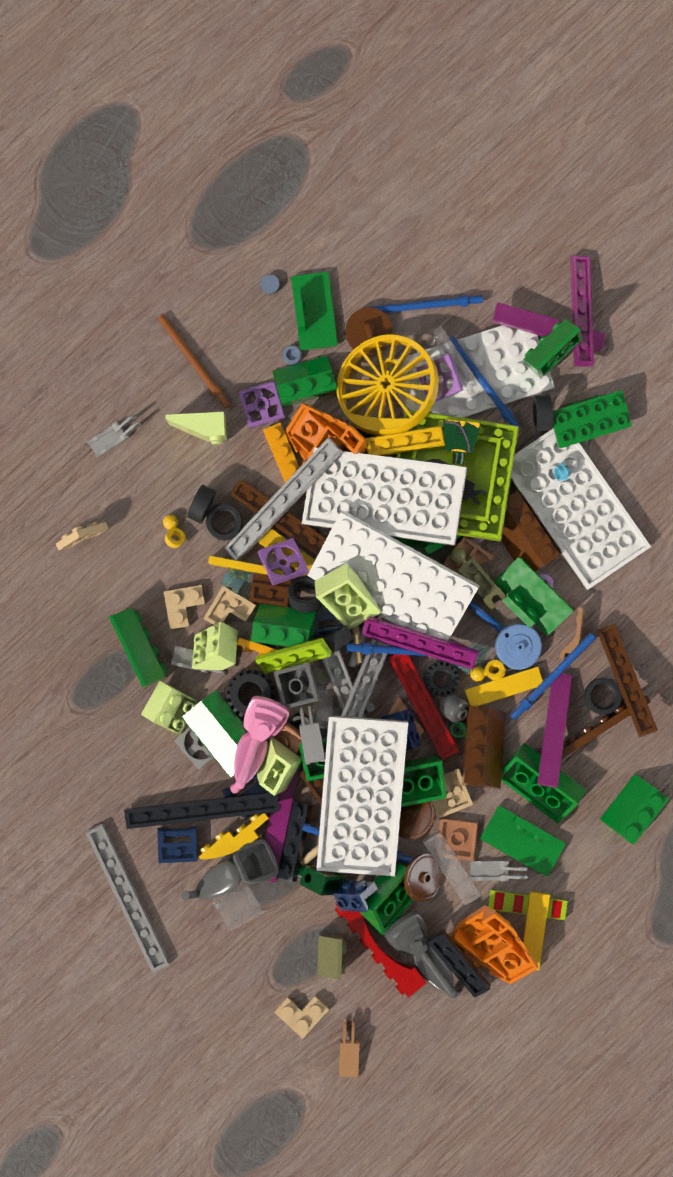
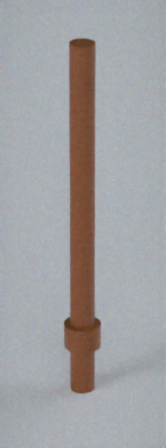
[157,314,231,409]

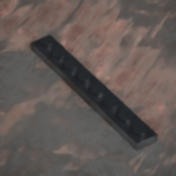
[124,792,280,829]

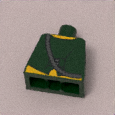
[444,419,481,465]
[298,865,347,896]

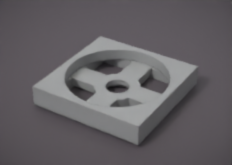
[174,727,213,770]

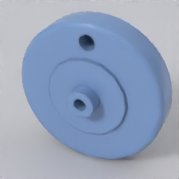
[495,623,542,670]

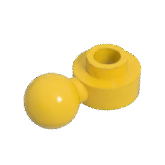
[163,514,185,548]
[470,660,506,681]

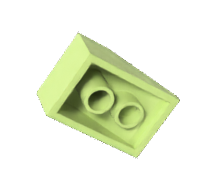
[165,412,227,445]
[315,563,381,630]

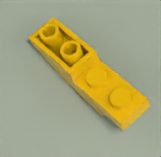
[199,813,269,860]

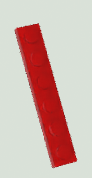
[388,654,459,760]

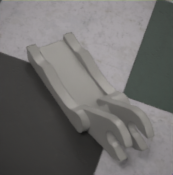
[87,414,141,458]
[171,646,228,675]
[299,706,325,765]
[470,861,528,881]

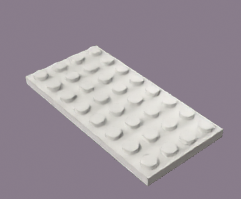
[388,325,555,418]
[511,429,651,590]
[302,447,467,545]
[307,510,480,641]
[316,715,408,876]

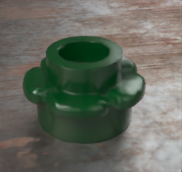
[448,721,466,739]

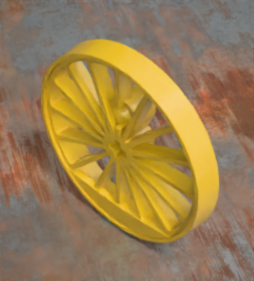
[337,335,439,436]

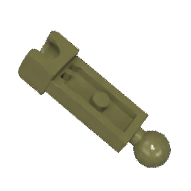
[451,548,505,609]

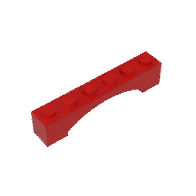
[335,902,427,998]

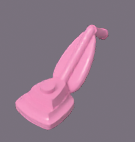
[230,696,289,793]

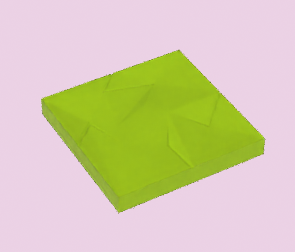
[396,409,519,542]

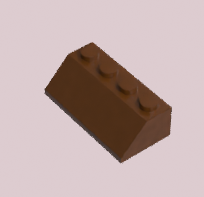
[501,491,560,571]
[462,706,506,789]

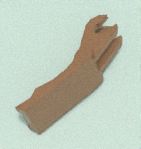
[560,606,585,661]
[339,1019,360,1077]

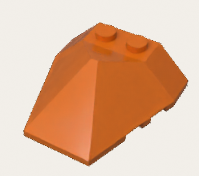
[285,403,367,464]
[449,905,538,984]

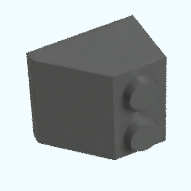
[274,662,320,708]

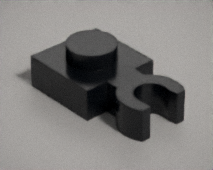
[462,479,486,505]

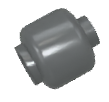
[440,694,468,722]

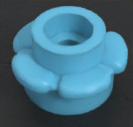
[554,463,570,481]

